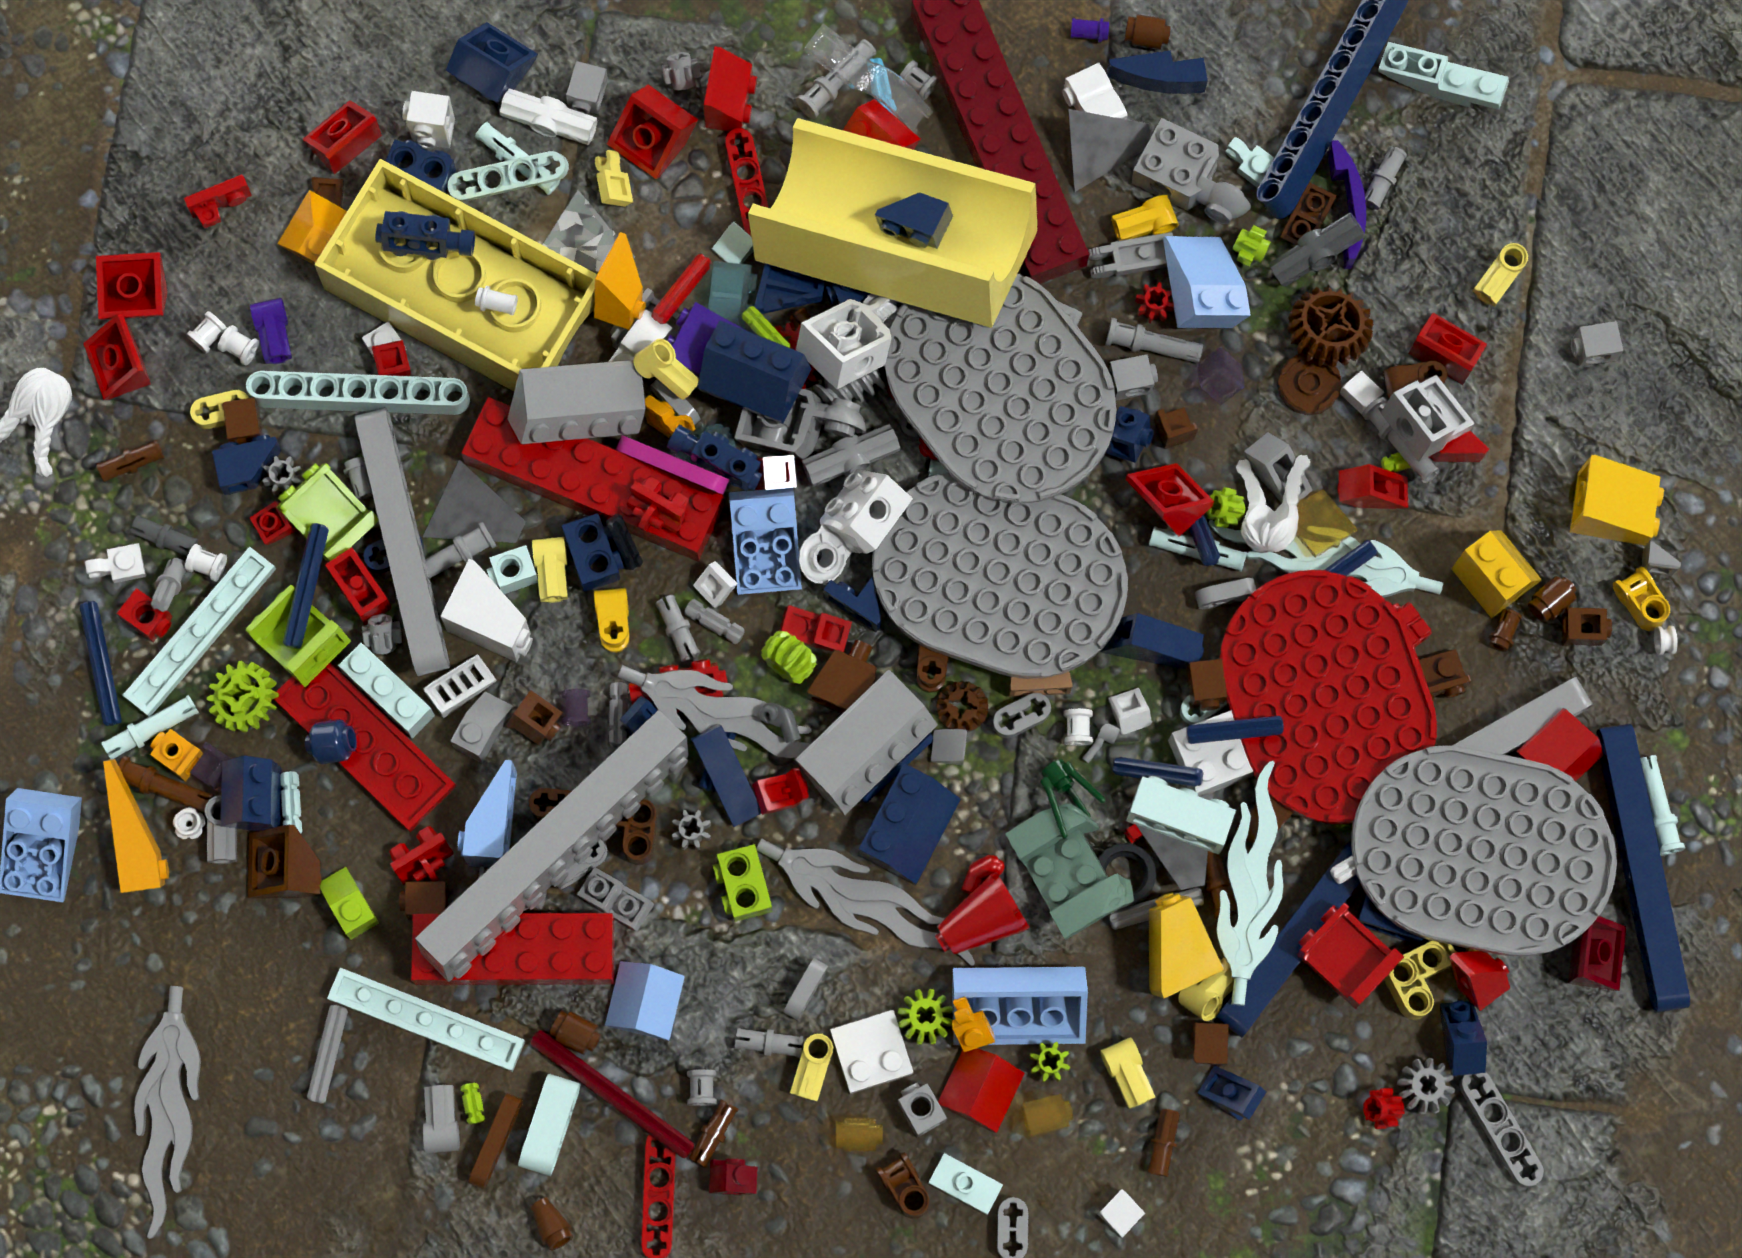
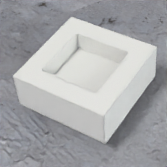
[362,321,407,357]
[693,561,738,608]

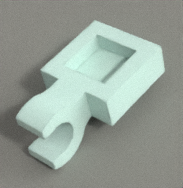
[1225,137,1274,188]

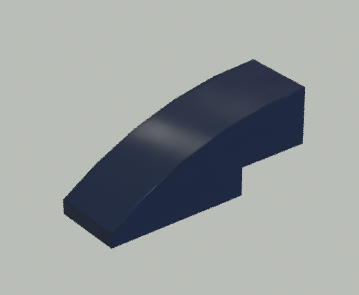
[1107,50,1208,94]

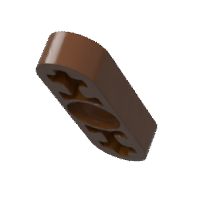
[468,1093,523,1189]

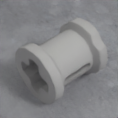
[897,60,939,101]
[687,1069,717,1106]

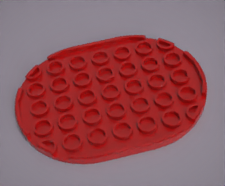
[1219,570,1437,824]

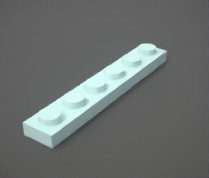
[123,547,276,717]
[327,968,525,1072]

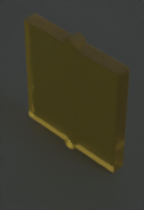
[1296,489,1358,558]

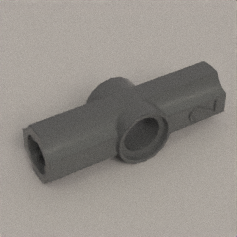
[1270,213,1365,287]

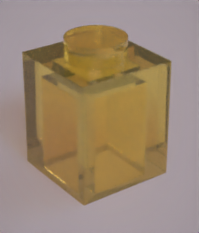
[1021,1094,1073,1139]

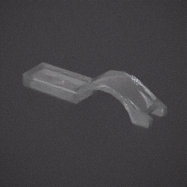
[803,23,933,134]

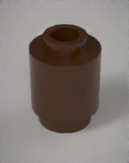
[1124,14,1171,50]
[1528,576,1577,623]
[550,1010,602,1055]

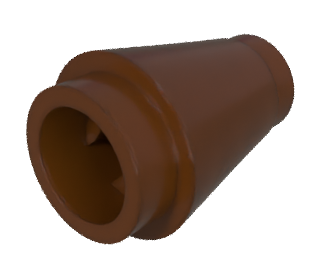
[530,1197,573,1250]

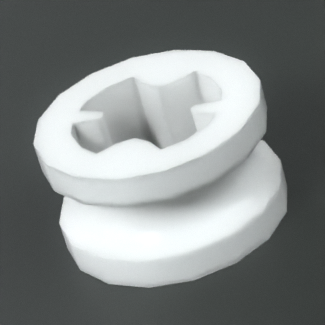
[1654,625,1677,655]

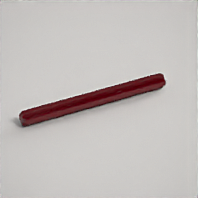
[530,1030,694,1159]

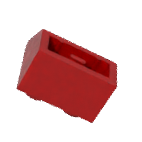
[843,99,921,150]

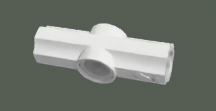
[500,88,598,145]

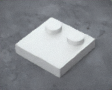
[830,1010,913,1094]

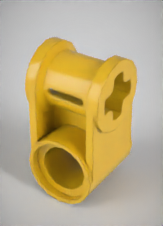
[1613,566,1670,631]
[594,588,629,653]

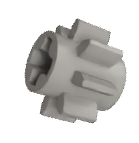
[661,52,701,90]
[263,456,303,496]
[362,614,402,654]
[672,810,711,850]

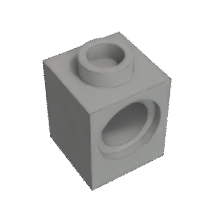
[566,61,608,114]
[1571,321,1623,366]
[1108,354,1158,401]
[898,1082,947,1138]

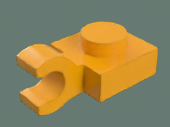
[644,395,696,438]
[952,997,995,1052]

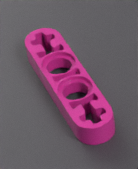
[616,435,729,494]

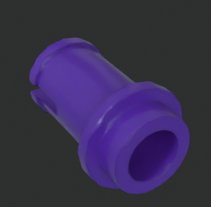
[1071,18,1109,43]

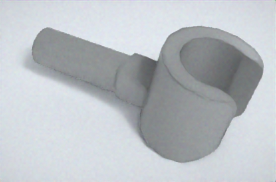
[1082,724,1120,763]

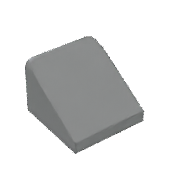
[1642,541,1681,576]
[931,729,967,766]

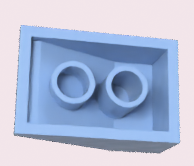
[1163,236,1251,328]
[458,760,517,868]

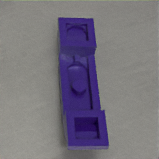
[1327,140,1366,269]

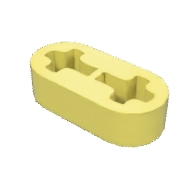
[190,390,249,429]

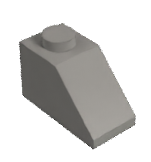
[1244,432,1313,503]
[450,691,514,764]

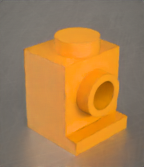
[150,729,205,782]

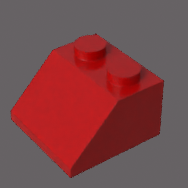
[704,46,758,132]
[607,84,698,179]

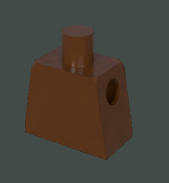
[807,640,877,714]

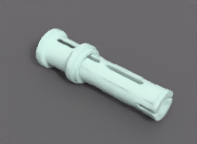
[1640,755,1685,856]

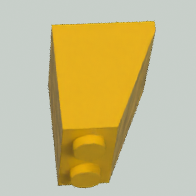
[1570,455,1664,546]
[1452,530,1542,619]
[1149,892,1224,998]

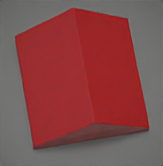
[302,100,382,175]
[96,252,168,320]
[1408,313,1487,385]
[83,314,151,400]
[1125,463,1214,537]
[1516,708,1603,782]
[938,1048,1025,1134]

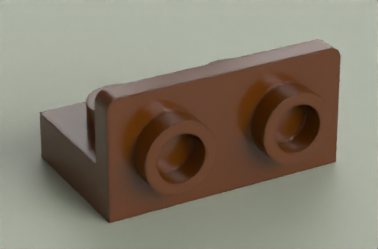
[1419,649,1472,702]

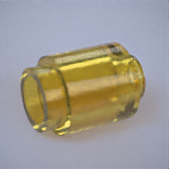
[836,1118,883,1152]

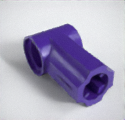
[250,298,292,364]

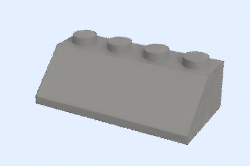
[508,360,646,444]
[795,670,938,815]

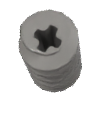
[813,369,885,405]

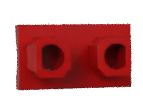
[626,476,688,534]
[389,826,454,885]

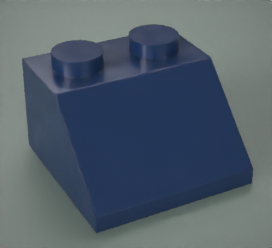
[446,22,538,102]
[221,755,282,831]

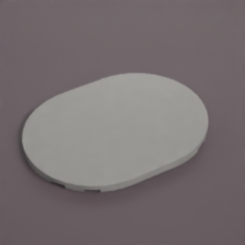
[885,274,1117,504]
[872,473,1128,679]
[1351,746,1617,957]

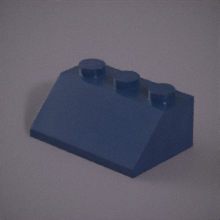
[698,320,811,424]
[858,763,961,885]

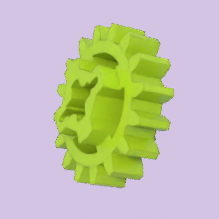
[207,661,279,733]

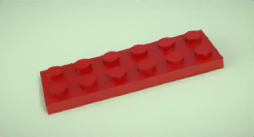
[273,663,456,832]

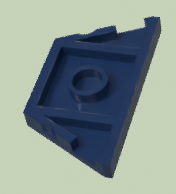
[754,263,827,314]

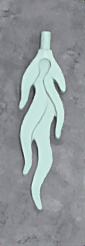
[1208,520,1443,598]
[1217,761,1283,1006]

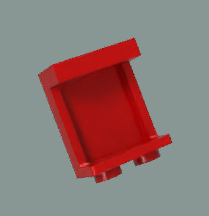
[1297,903,1404,1010]

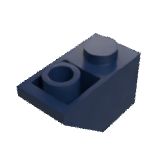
[875,192,953,249]
[212,435,281,495]
[1440,1001,1487,1076]

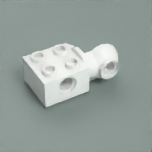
[796,294,903,389]
[798,469,913,584]

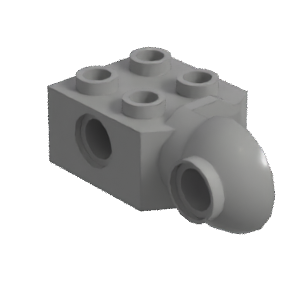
[1132,118,1251,224]
[735,389,866,460]

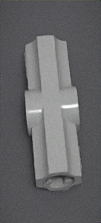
[802,424,901,487]

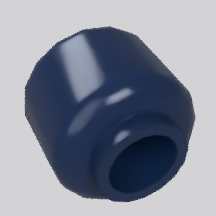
[305,719,357,764]

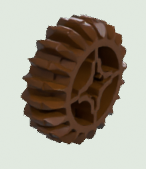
[1287,285,1374,369]

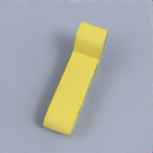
[1384,941,1479,1020]

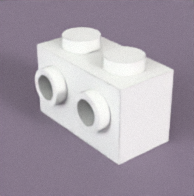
[402,91,455,149]

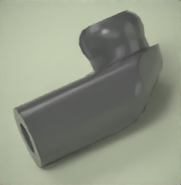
[760,703,801,743]

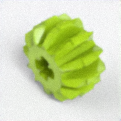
[761,631,817,684]
[898,989,953,1045]

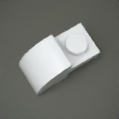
[609,309,672,362]

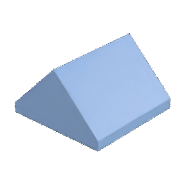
[605,961,685,1041]

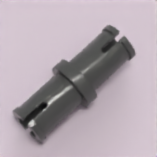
[130,515,198,556]

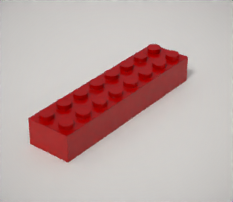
[461,397,724,562]

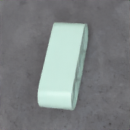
[518,1074,581,1176]

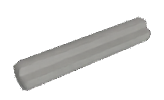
[1108,887,1204,930]
[307,1005,348,1103]

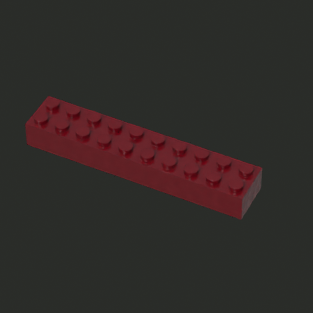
[911,0,1089,284]

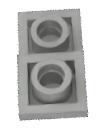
[577,867,654,932]

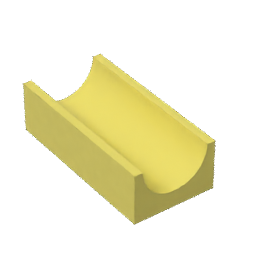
[748,118,1037,328]
[314,159,597,391]

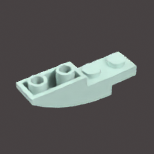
[1378,42,1509,110]

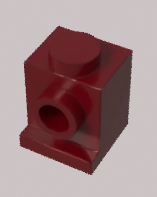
[709,1159,758,1196]

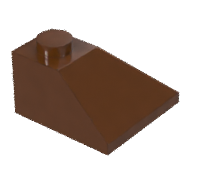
[248,824,321,899]

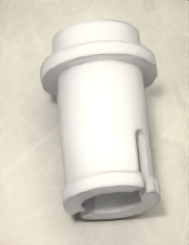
[475,286,518,316]

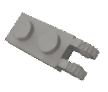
[1088,232,1173,279]

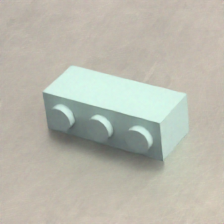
[338,643,435,739]
[1126,776,1236,854]

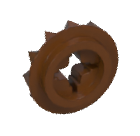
[937,681,988,732]

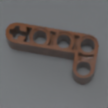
[529,788,657,865]

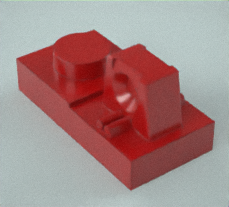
[184,174,252,229]

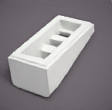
[423,654,497,718]

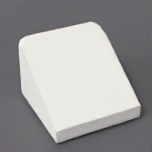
[1340,371,1384,414]
[1108,688,1152,734]
[1098,1189,1145,1238]

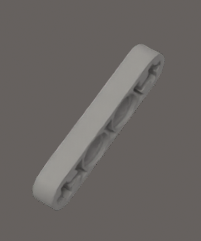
[1459,1072,1544,1187]

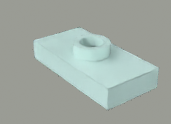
[928,1153,1003,1215]

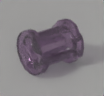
[562,689,591,727]

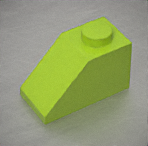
[320,867,379,940]

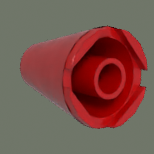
[935,872,1030,955]

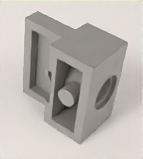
[1381,375,1475,462]

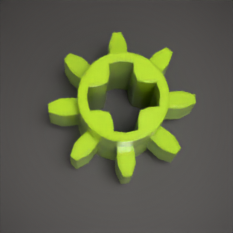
[1232,225,1271,267]
[1207,487,1245,528]
[1030,1042,1070,1083]

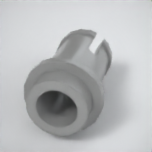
[343,457,373,500]

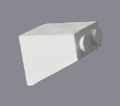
[441,559,533,662]

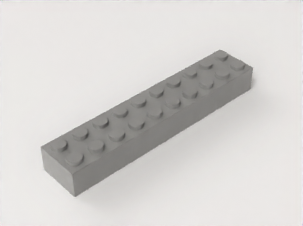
[415,710,688,982]

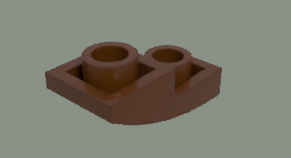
[1280,182,1337,246]

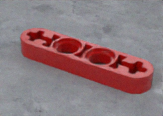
[725,128,769,236]
[641,1134,676,1258]

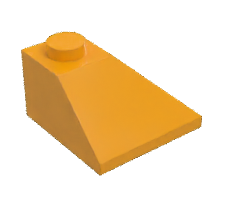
[277,190,347,265]
[594,232,646,330]

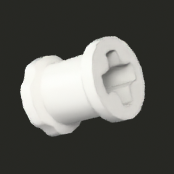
[186,311,227,354]
[217,325,260,365]
[185,544,227,582]
[1064,708,1093,746]

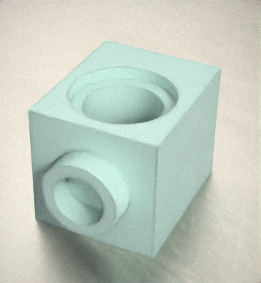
[486,545,538,594]

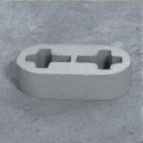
[650,379,701,429]
[1195,578,1256,609]
[992,693,1051,739]
[784,958,829,1020]
[997,1197,1028,1258]

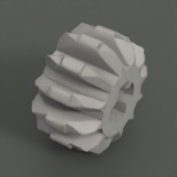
[1397,1058,1455,1115]

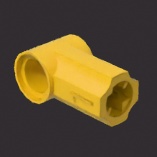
[1111,195,1179,241]

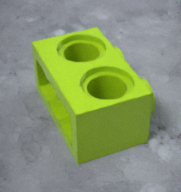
[713,844,772,922]

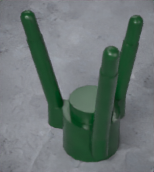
[1040,759,1106,839]

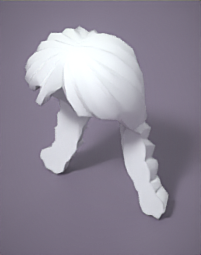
[0,368,72,477]
[1236,455,1310,553]

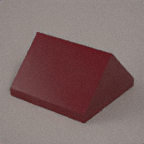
[1568,916,1626,991]

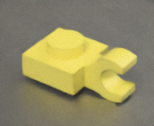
[595,150,633,207]

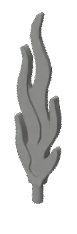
[617,665,811,758]
[756,839,975,966]
[134,986,201,1239]

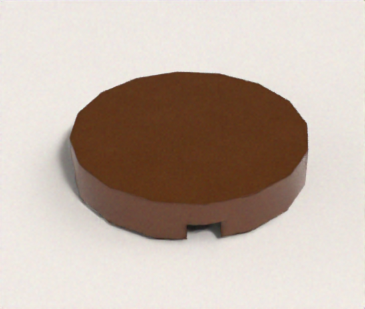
[1277,353,1341,415]

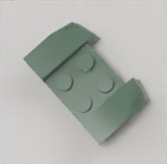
[1005,803,1134,940]

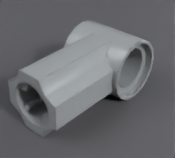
[205,796,237,864]
[423,1085,460,1153]

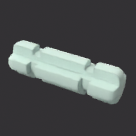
[280,771,302,834]

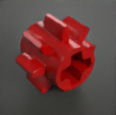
[1135,282,1174,324]
[1363,1088,1405,1129]

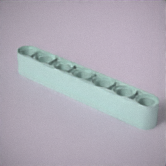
[246,371,470,415]

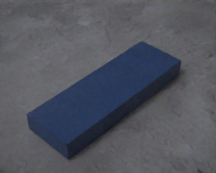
[691,724,762,827]

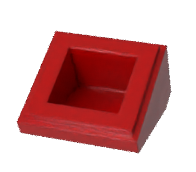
[372,340,411,376]

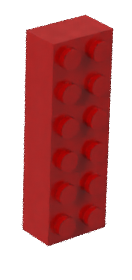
[411,913,615,985]

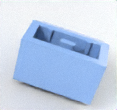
[729,487,802,595]
[0,788,82,902]

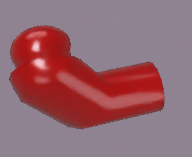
[961,855,1005,894]

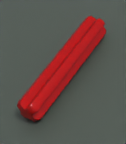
[652,254,711,324]

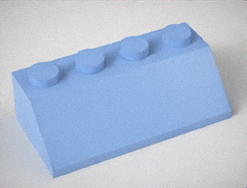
[952,967,1088,1045]

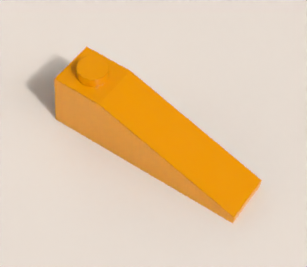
[103,759,169,893]

